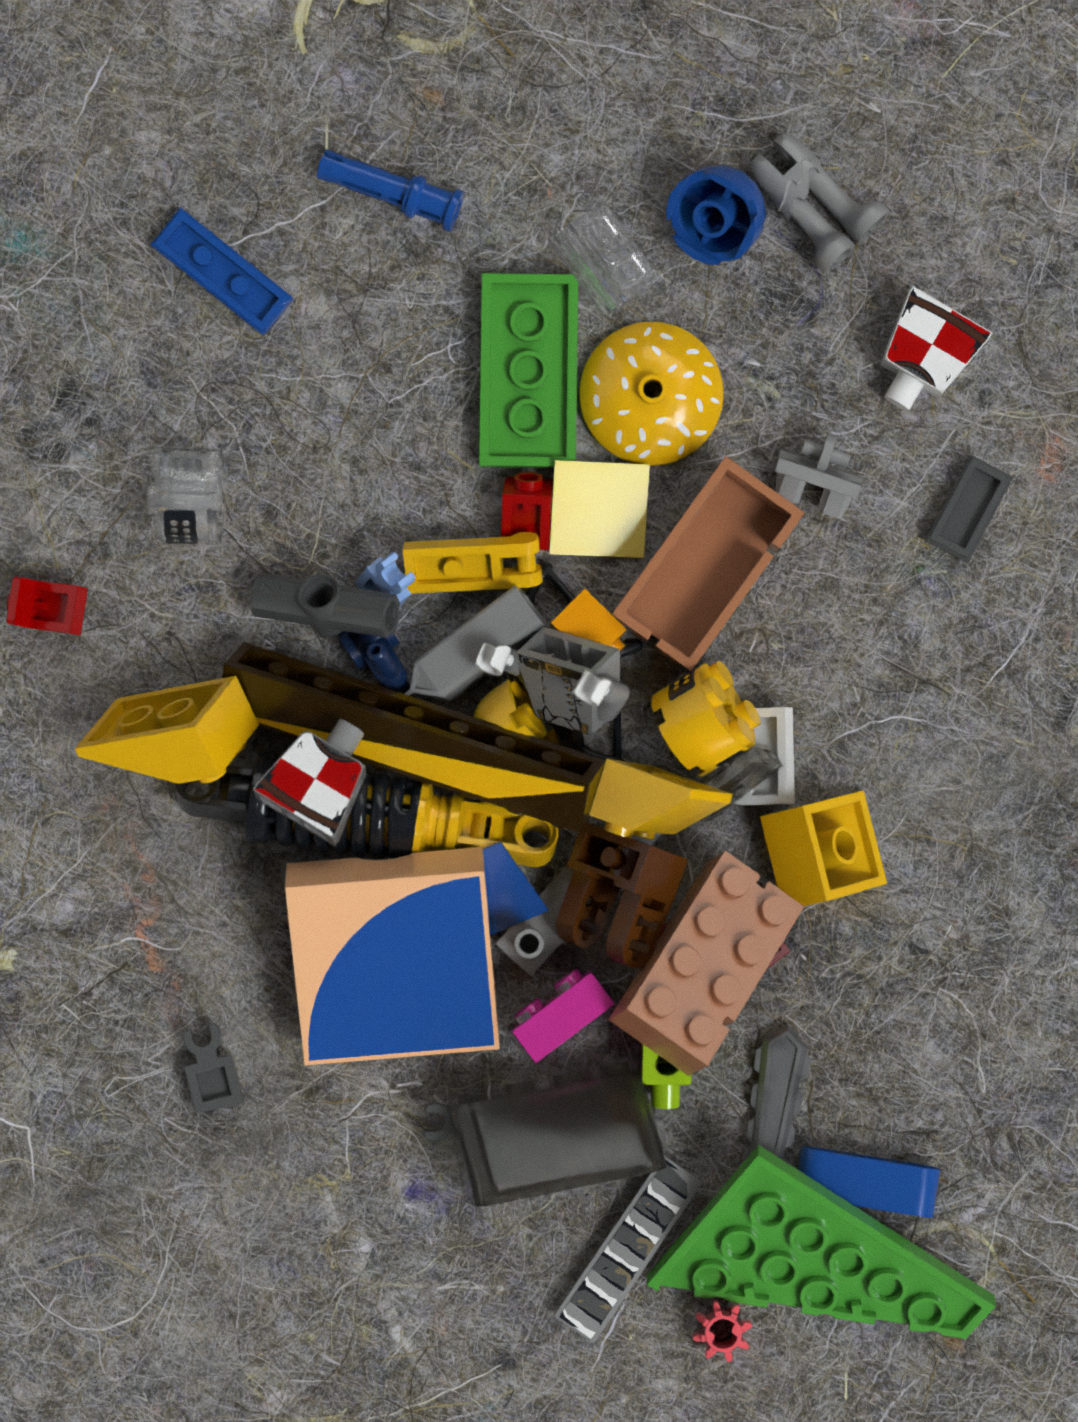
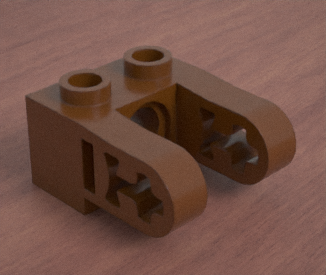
[556,823,688,968]

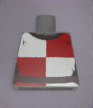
[253,719,366,846]

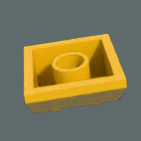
[589,759,733,840]
[760,790,887,906]

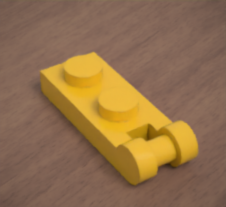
[402,532,543,594]

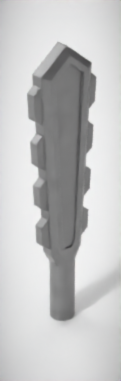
[743,1024,811,1164]

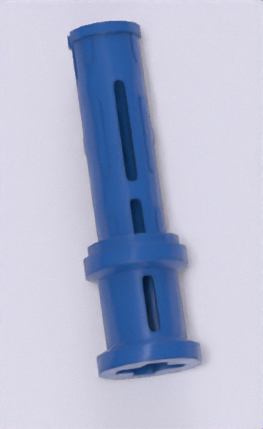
[316,149,465,232]

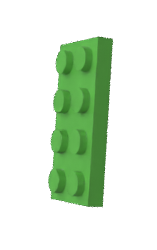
[479,273,578,468]

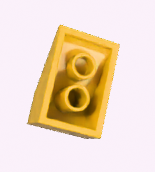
[74,676,259,784]

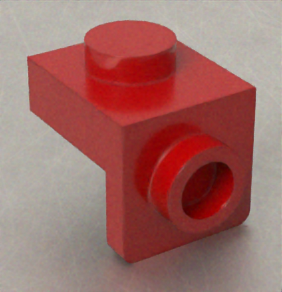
[6,576,88,636]

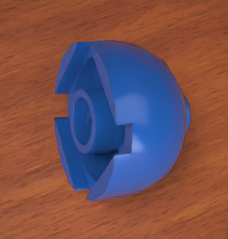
[666,165,766,265]

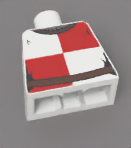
[880,286,992,411]

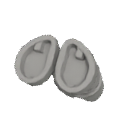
[749,133,890,274]

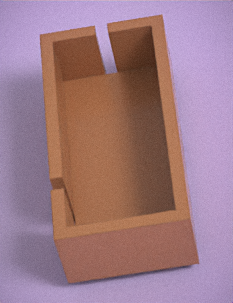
[612,456,805,673]
[608,850,804,1076]

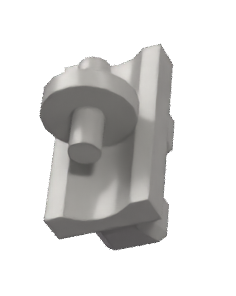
[775,433,863,519]

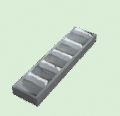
[553,1154,703,1344]

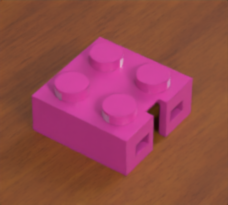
[512,968,615,1063]

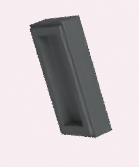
[924,455,1013,563]

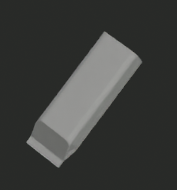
[404,585,550,702]

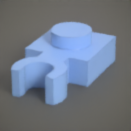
[354,552,415,608]

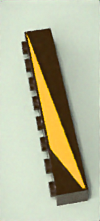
[222,642,606,833]

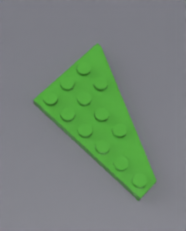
[647,1145,996,1339]

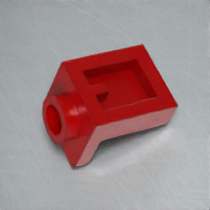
[501,472,553,550]

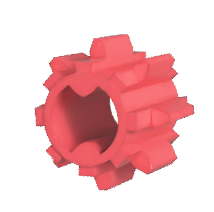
[692,1299,753,1362]

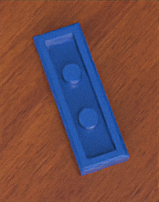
[150,207,294,337]

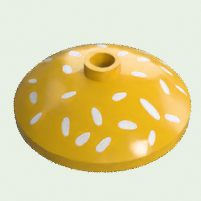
[579,322,723,466]

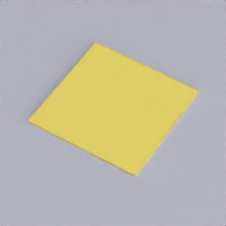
[549,460,650,558]

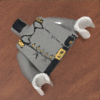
[475,627,630,745]

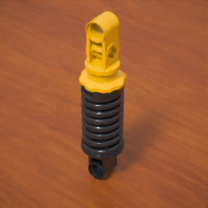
[175,751,558,867]

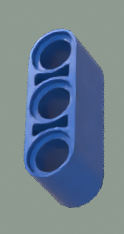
[798,1146,941,1218]

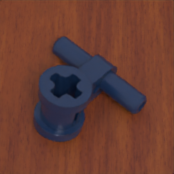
[338,631,410,694]

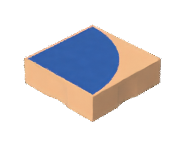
[285,847,500,1065]

